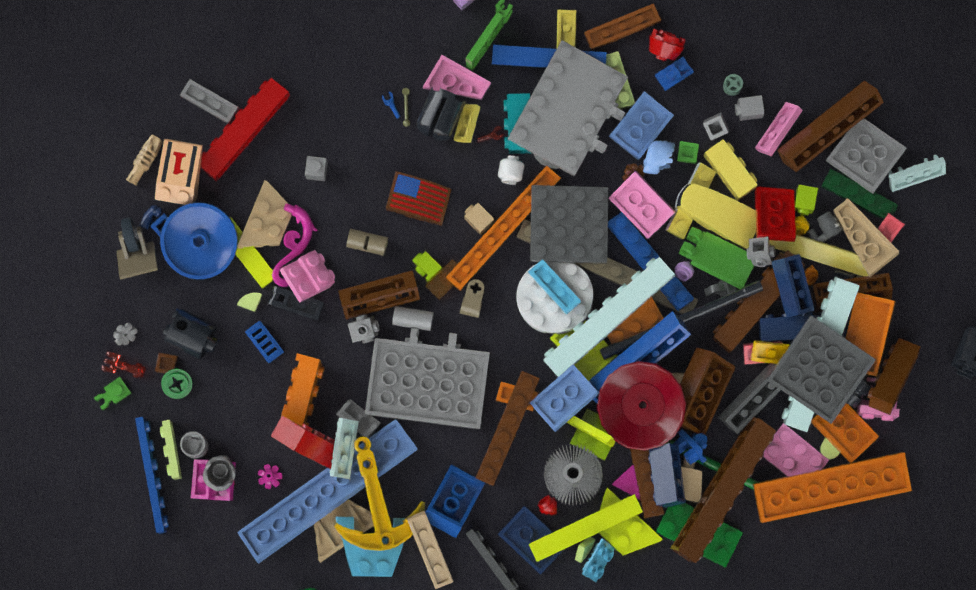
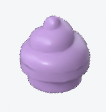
[675,261,694,281]

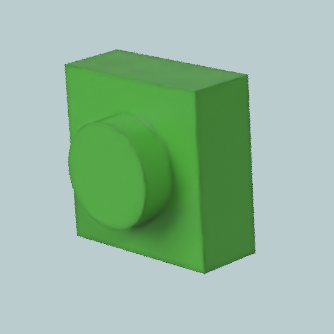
[677,141,699,164]

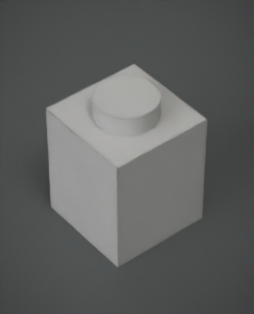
[735,95,764,121]
[703,113,729,140]
[305,156,328,181]

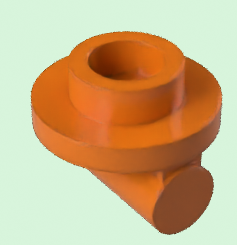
[804,265,818,286]

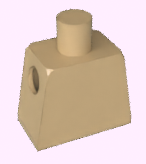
[681,458,702,502]

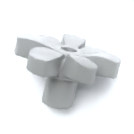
[113,323,137,345]

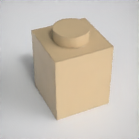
[464,203,494,235]

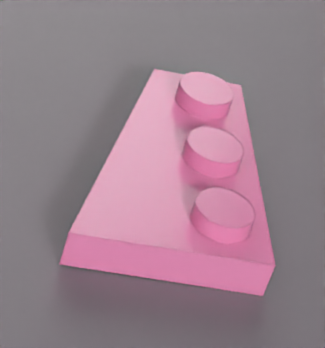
[423,55,491,100]

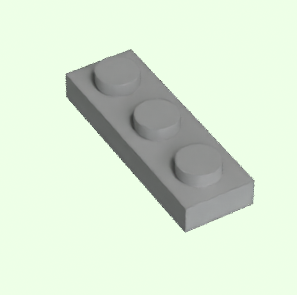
[180,79,239,124]

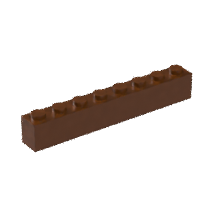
[670,418,776,563]

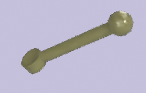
[402,88,410,127]

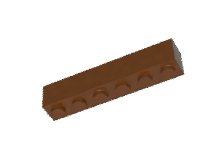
[777,81,884,172]
[712,250,805,354]
[476,371,540,486]

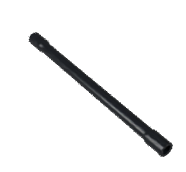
[599,280,763,360]

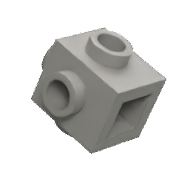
[747,237,776,267]
[348,314,379,343]

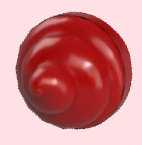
[538,495,557,515]

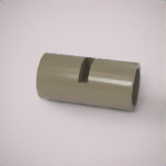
[346,229,388,256]

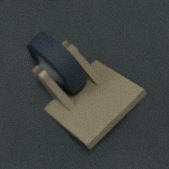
[117,217,158,280]

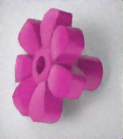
[258,464,283,489]

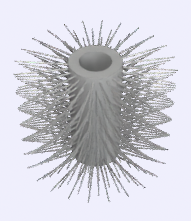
[544,444,603,505]

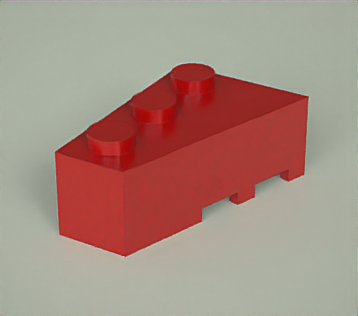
[271,416,335,469]

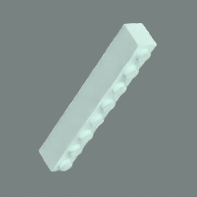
[543,257,675,377]
[782,277,859,432]

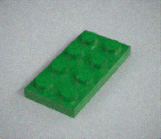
[656,503,743,568]

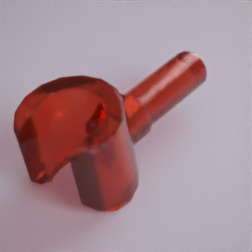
[477,126,504,143]

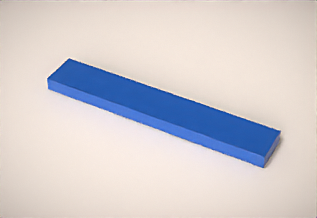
[492,45,607,68]

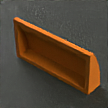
[846,292,895,376]

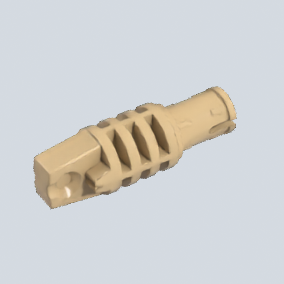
[126,135,163,186]

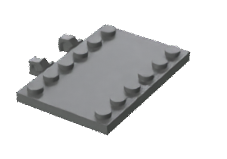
[508,40,628,176]
[365,328,490,429]

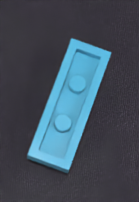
[528,259,581,315]

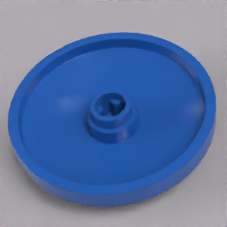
[160,202,238,279]

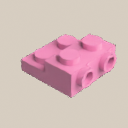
[280,250,335,303]

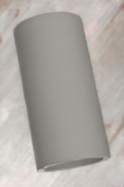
[392,306,434,331]

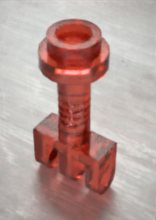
[101,351,145,378]

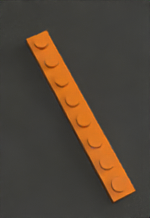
[446,166,561,290]

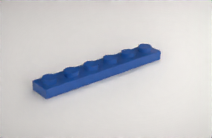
[608,212,694,312]
[135,417,169,534]

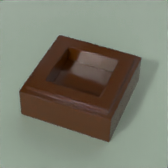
[155,353,178,374]

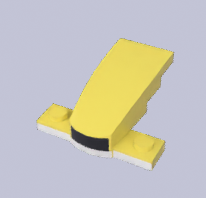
[665,163,756,249]

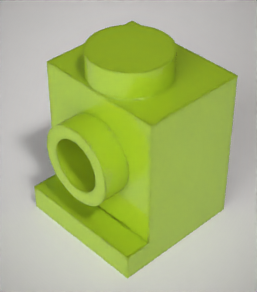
[412,251,442,283]

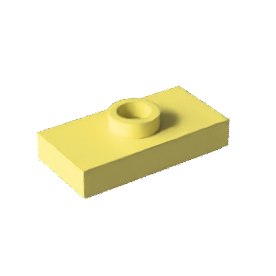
[454,104,480,143]

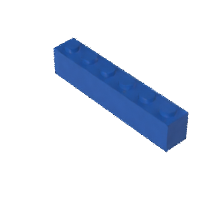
[589,311,691,403]

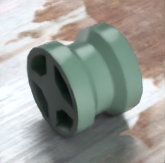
[723,74,743,96]

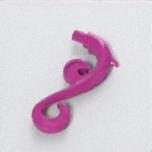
[272,203,317,287]

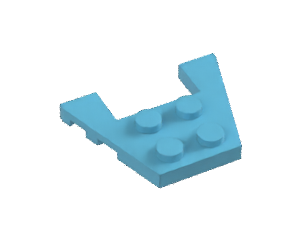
[335,517,405,577]

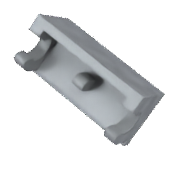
[336,399,381,438]

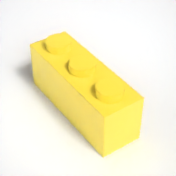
[704,139,757,201]

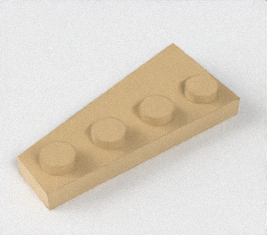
[833,199,899,278]

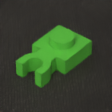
[94,377,131,410]

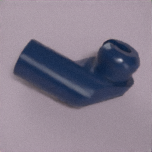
[139,205,162,230]

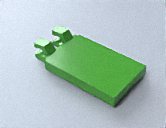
[466,0,513,71]
[679,227,754,289]

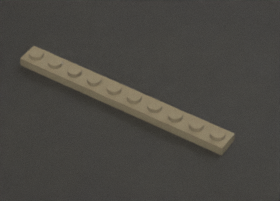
[517,220,698,314]

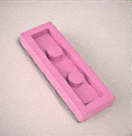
[755,102,803,156]

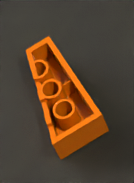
[281,353,324,426]

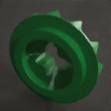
[161,368,193,399]

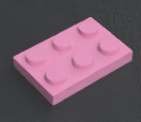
[609,171,676,239]
[763,423,829,477]

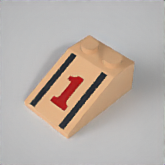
[155,139,203,205]

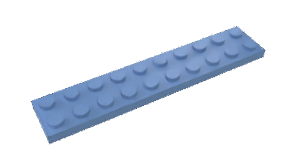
[237,419,418,564]

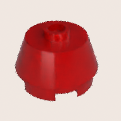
[649,28,686,61]

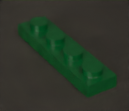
[821,169,898,220]

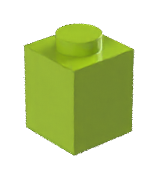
[795,185,818,215]

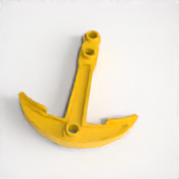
[334,437,425,551]

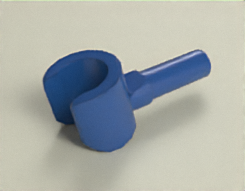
[382,92,401,118]

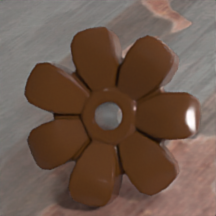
[622,163,645,182]

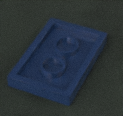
[498,506,563,575]

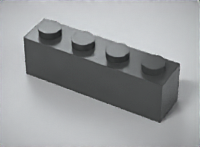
[718,363,780,434]

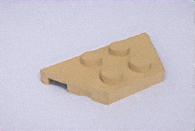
[237,181,292,249]
[314,499,374,563]

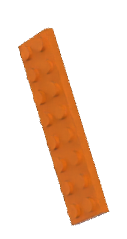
[753,452,912,523]

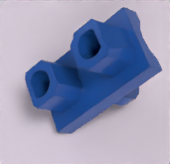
[655,57,694,91]
[673,429,707,465]

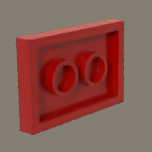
[755,187,796,242]

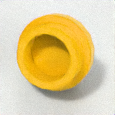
[795,215,809,235]

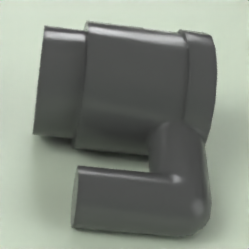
[807,211,843,242]

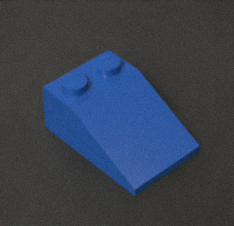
[425,465,485,538]

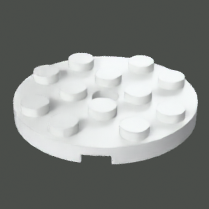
[516,262,593,334]

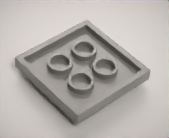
[826,119,906,194]

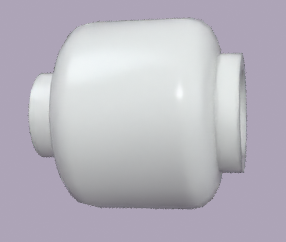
[498,156,524,185]

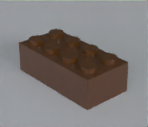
[680,347,735,434]

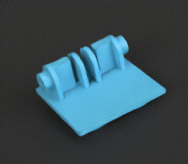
[582,538,615,582]

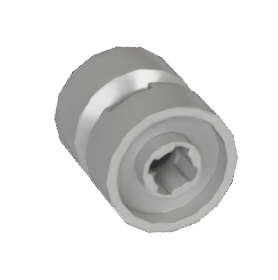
[180,432,209,459]

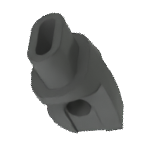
[704,280,736,297]

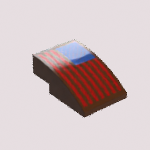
[386,171,452,226]

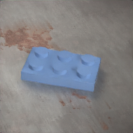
[609,92,674,160]
[530,365,599,432]

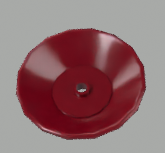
[597,361,686,451]

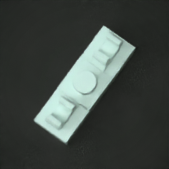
[888,155,946,192]
[329,418,359,479]

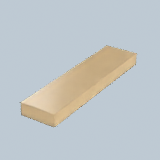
[407,511,453,589]

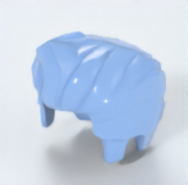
[643,140,675,174]

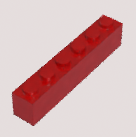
[200,78,290,182]

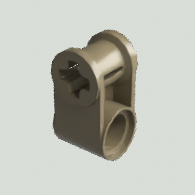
[460,279,484,318]

